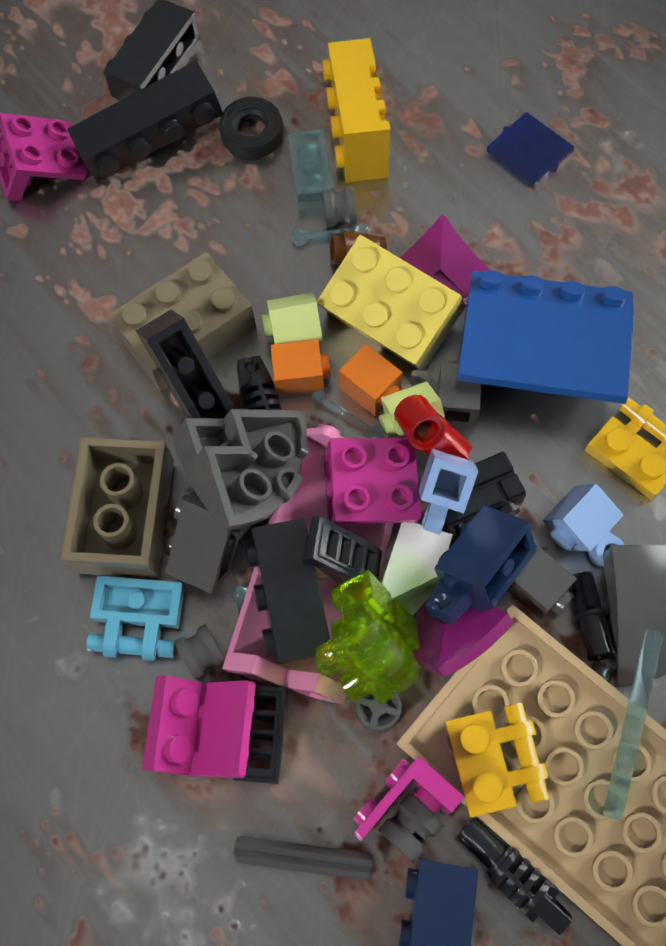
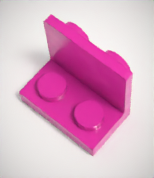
[0,113,88,201]
[324,438,421,530]
[142,675,256,778]
[353,756,464,841]

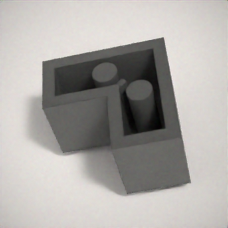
[165,490,252,594]

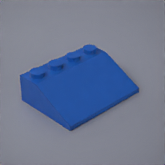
[457,270,634,404]

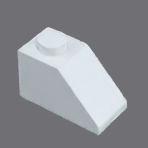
[376,522,453,612]

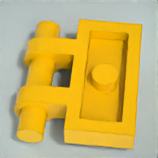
[585,397,666,501]
[445,703,549,818]

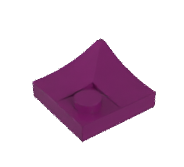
[400,215,490,304]
[390,598,513,677]

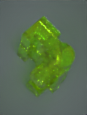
[316,570,420,704]

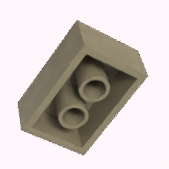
[108,251,257,392]
[60,437,174,579]

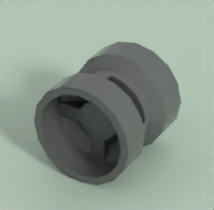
[378,793,444,863]

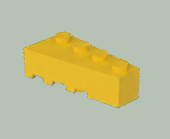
[322,38,390,183]

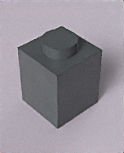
[507,544,577,620]

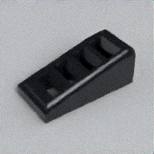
[305,516,382,590]
[233,685,288,785]

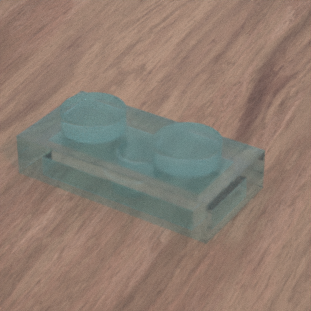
[288,129,334,203]

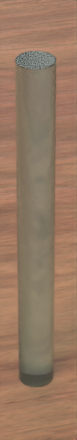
[602,629,664,822]

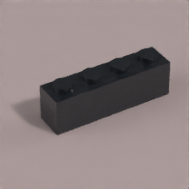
[67,60,223,182]

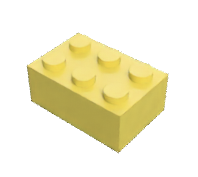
[317,234,466,370]

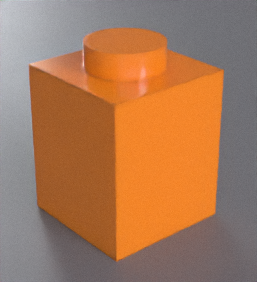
[270,339,331,398]
[339,343,403,416]

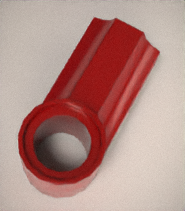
[394,395,473,460]

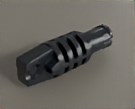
[236,356,282,410]
[456,817,573,935]

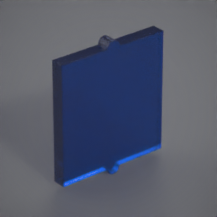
[486,112,575,187]

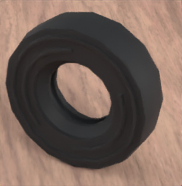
[219,97,284,159]

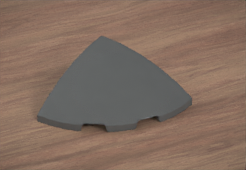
[172,409,309,530]
[603,545,666,688]

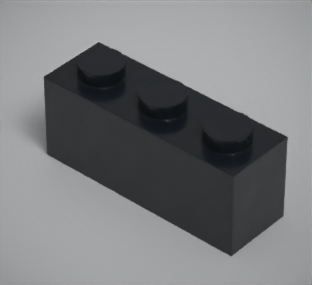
[103,0,200,100]
[135,310,235,419]
[244,518,333,665]

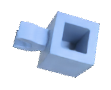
[419,449,478,535]
[542,483,624,567]

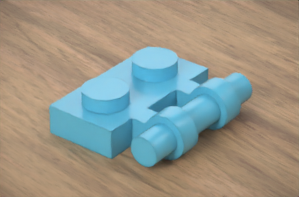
[86,575,185,661]

